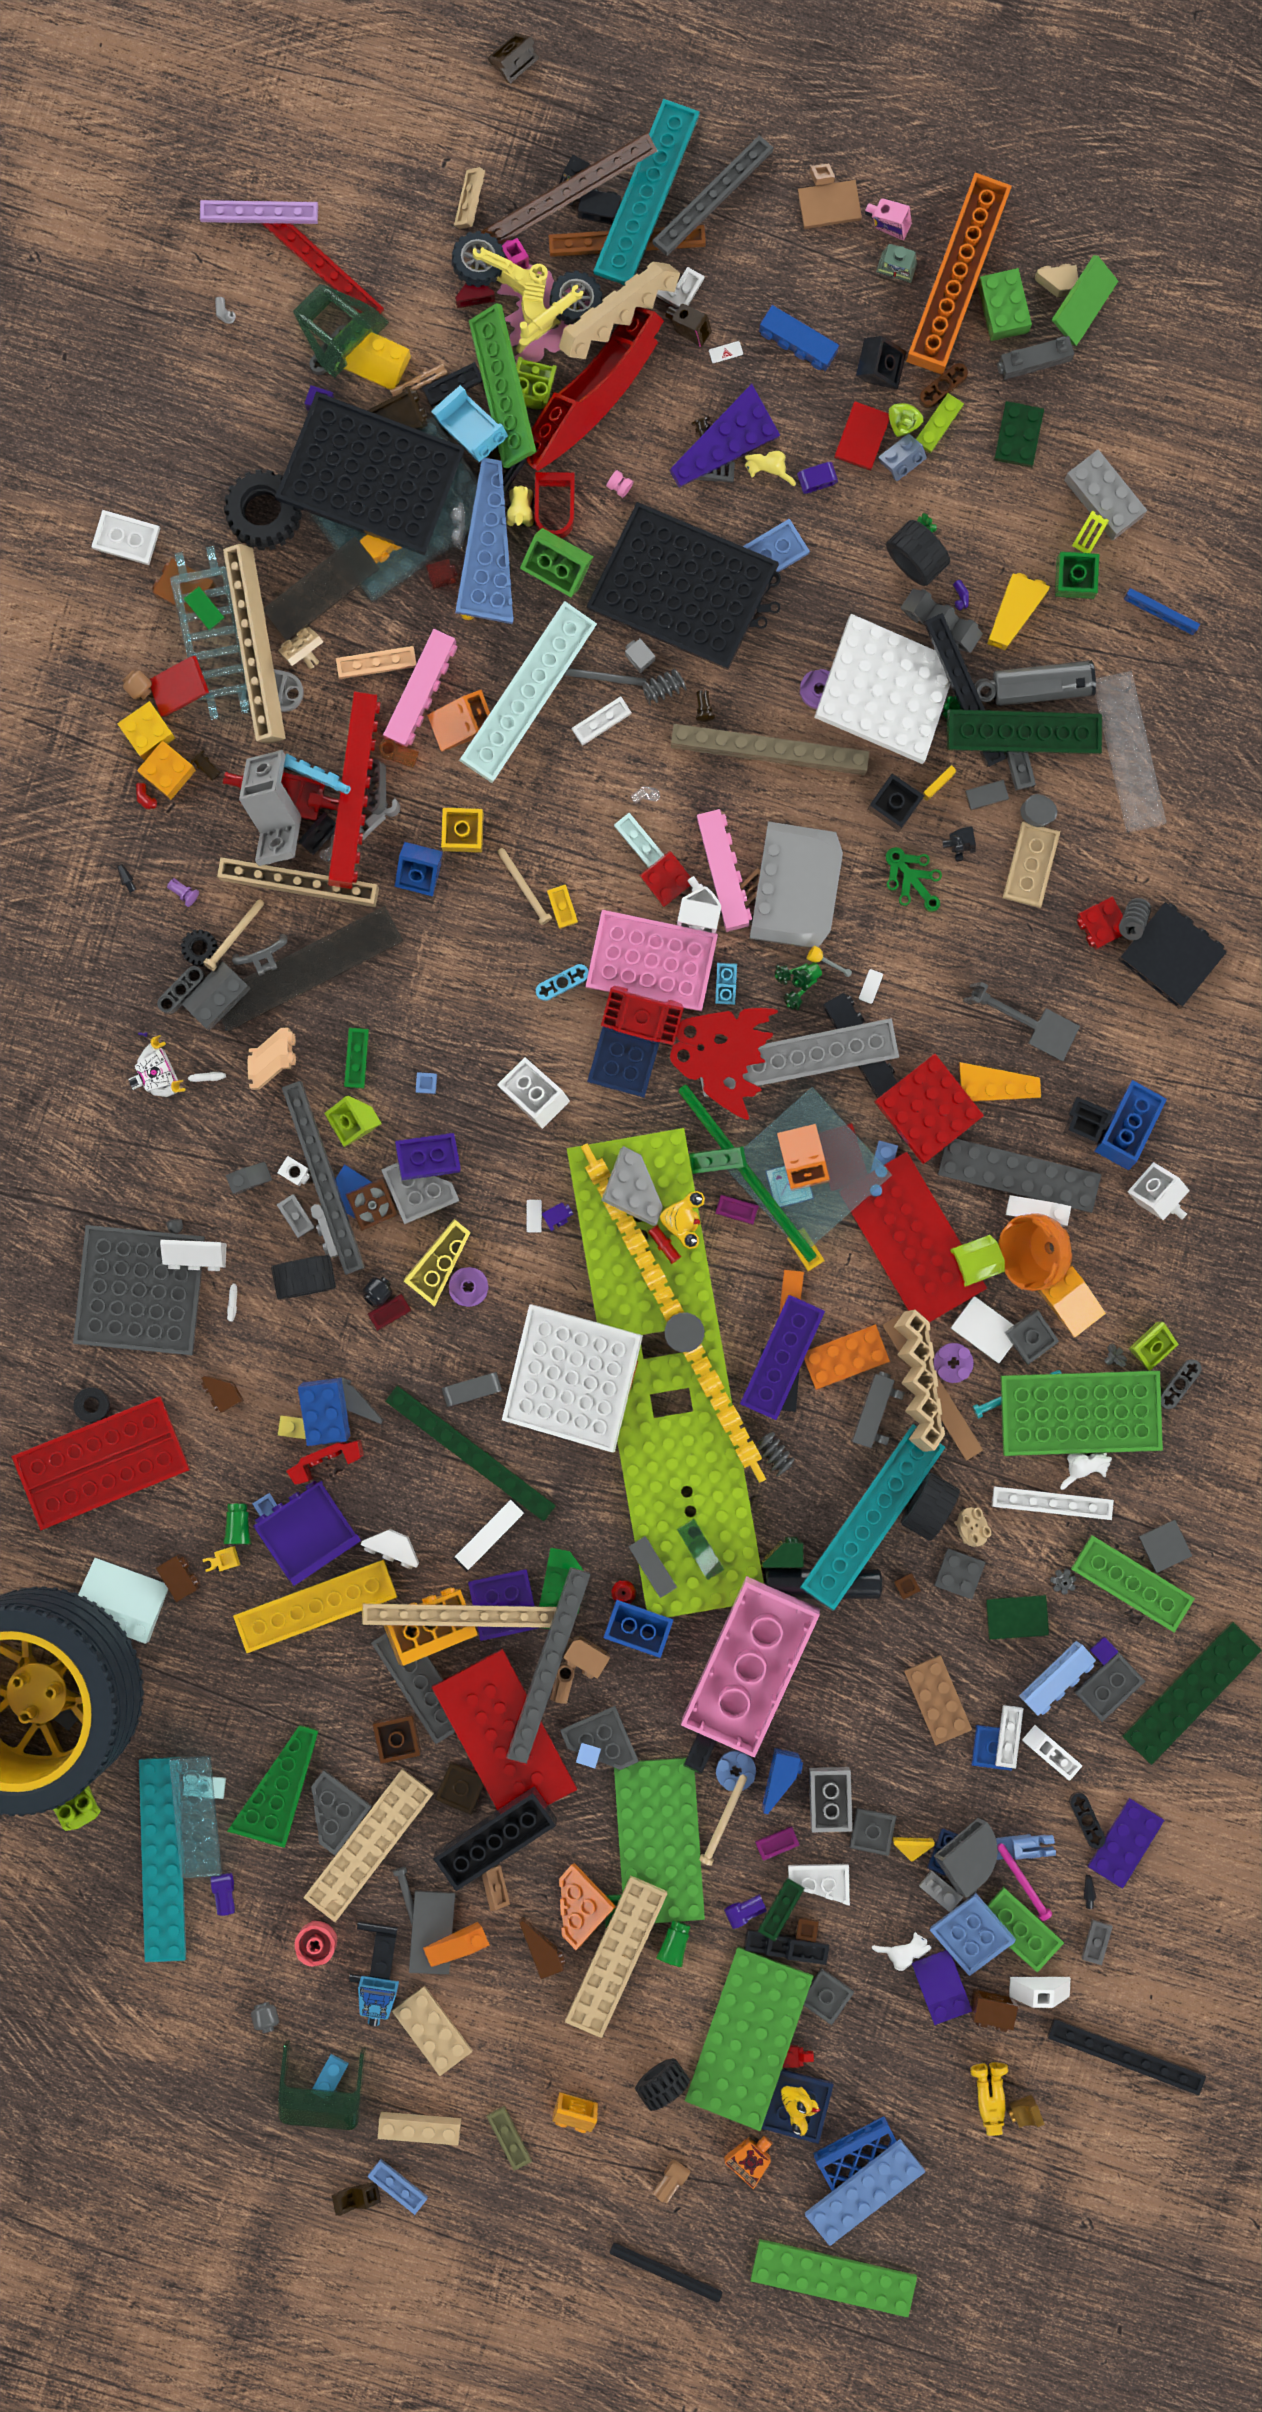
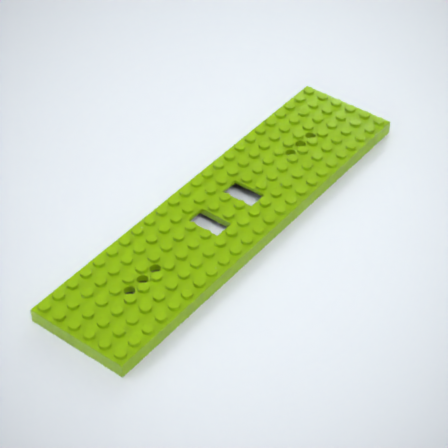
[567,1128,764,1618]

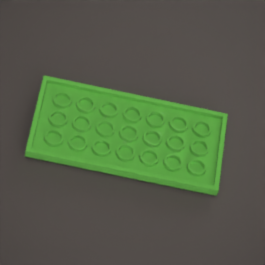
[1000,1371,1163,1456]
[614,1758,705,1923]
[685,1946,814,2131]

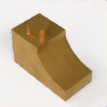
[1008,2095,1045,2128]

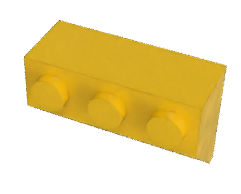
[341,325,411,390]

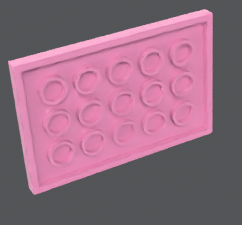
[586,910,718,1012]

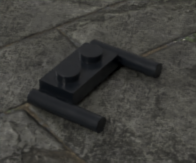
[349,1921,398,1983]

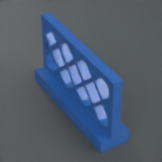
[813,2116,897,2191]

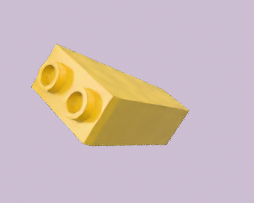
[987,573,1050,650]

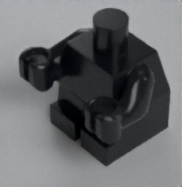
[942,826,976,862]

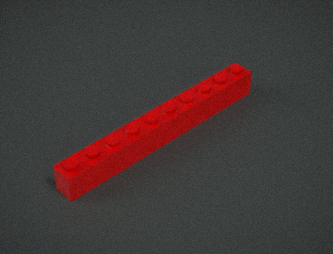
[328,692,381,889]

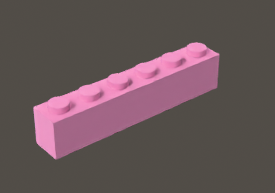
[383,629,458,749]
[697,809,752,932]

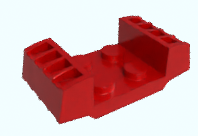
[601,986,684,1045]
[286,1440,364,1484]

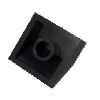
[856,336,906,389]

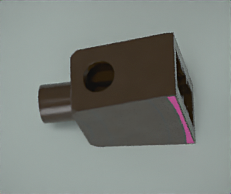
[665,304,712,348]

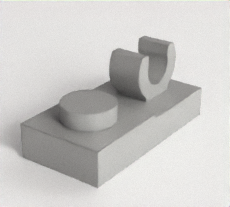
[919,1870,963,1912]

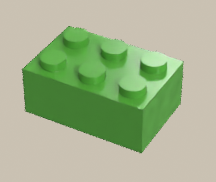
[977,268,1032,341]
[520,528,593,597]

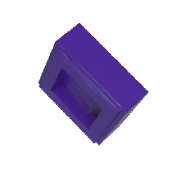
[1090,1637,1118,1665]

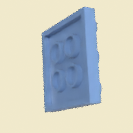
[930,1893,1016,1976]

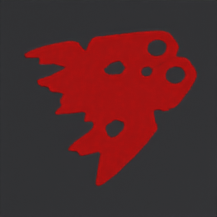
[670,1008,778,1120]

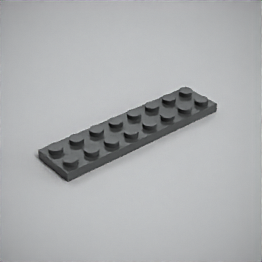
[937,1139,1101,1213]

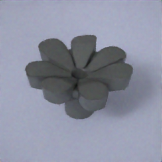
[1104,1343,1127,1367]
[1050,1569,1076,1595]

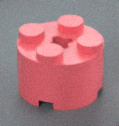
[295,1921,337,1966]

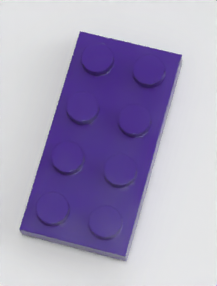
[1088,1798,1165,1889]

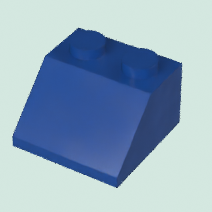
[395,842,443,896]

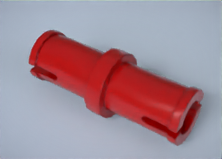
[648,1225,682,1264]

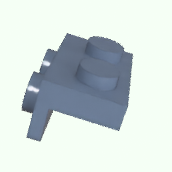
[878,433,927,481]

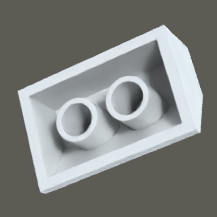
[160,1240,227,1271]

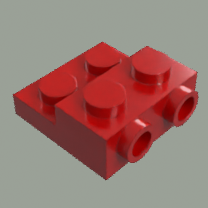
[1077,896,1123,950]

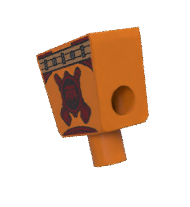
[724,2135,773,2189]

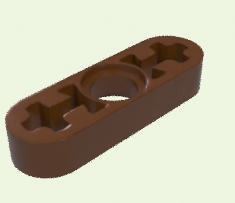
[919,363,968,408]

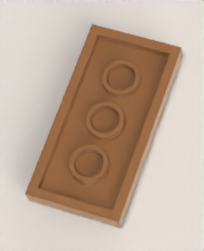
[903,1655,972,1745]

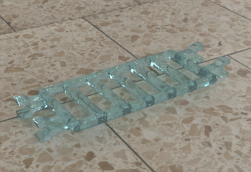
[170,546,250,720]

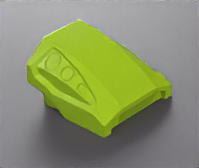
[516,357,557,410]
[950,1235,1005,1287]
[53,1786,101,1831]

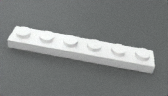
[992,1486,1114,1520]

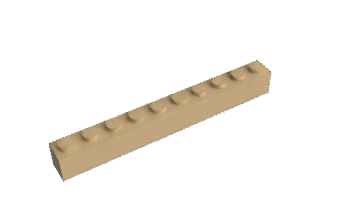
[223,544,286,744]

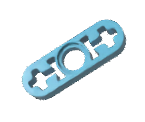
[536,964,589,1001]

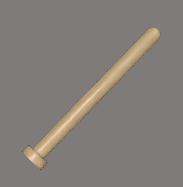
[699,1774,747,1866]

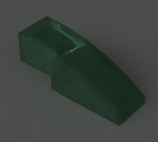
[677,1518,725,1580]

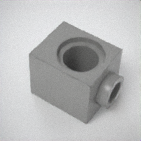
[625,639,655,673]

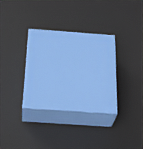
[576,1743,601,1768]

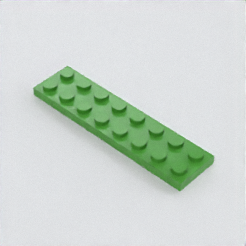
[469,303,536,468]
[750,2239,917,2317]

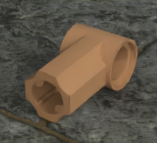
[550,1661,575,1704]
[653,2159,690,2203]

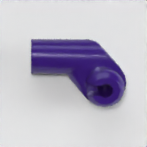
[953,580,969,611]

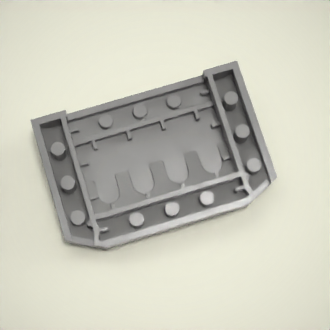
[749,821,843,948]

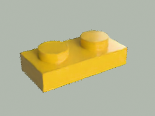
[547,885,578,929]

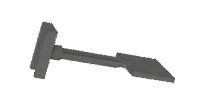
[962,982,1080,1061]

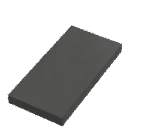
[409,1890,455,1974]

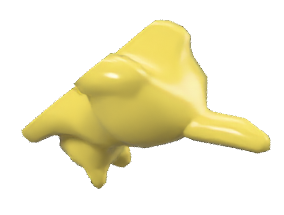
[745,451,796,486]
[506,485,535,527]

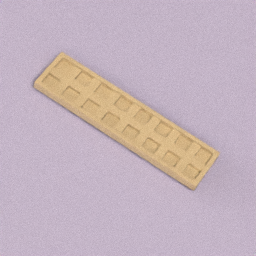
[304,1768,434,1922]
[565,1875,667,2038]

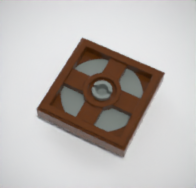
[345,1178,398,1231]

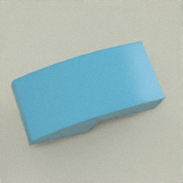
[715,962,737,1005]

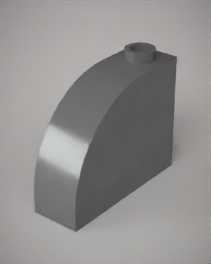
[934,1818,998,1898]

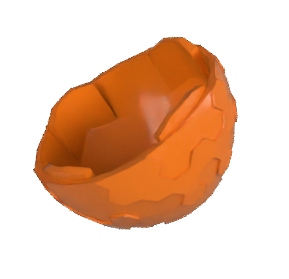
[998,1213,1072,1291]

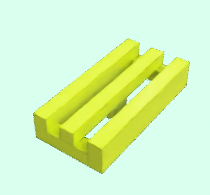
[1072,511,1109,553]

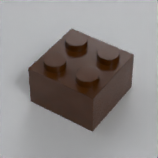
[372,1713,422,1764]
[969,1989,1018,2032]

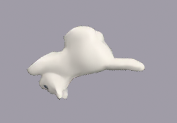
[1060,1452,1112,1490]
[872,1932,931,1971]

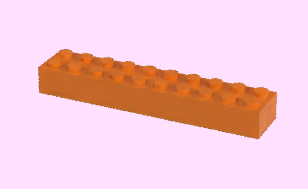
[906,173,1012,375]

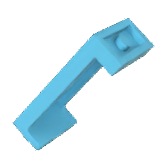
[431,386,508,462]

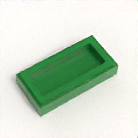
[183,587,225,631]

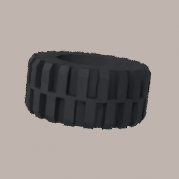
[224,469,302,550]

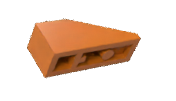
[423,1922,489,1967]

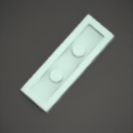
[614,813,664,868]

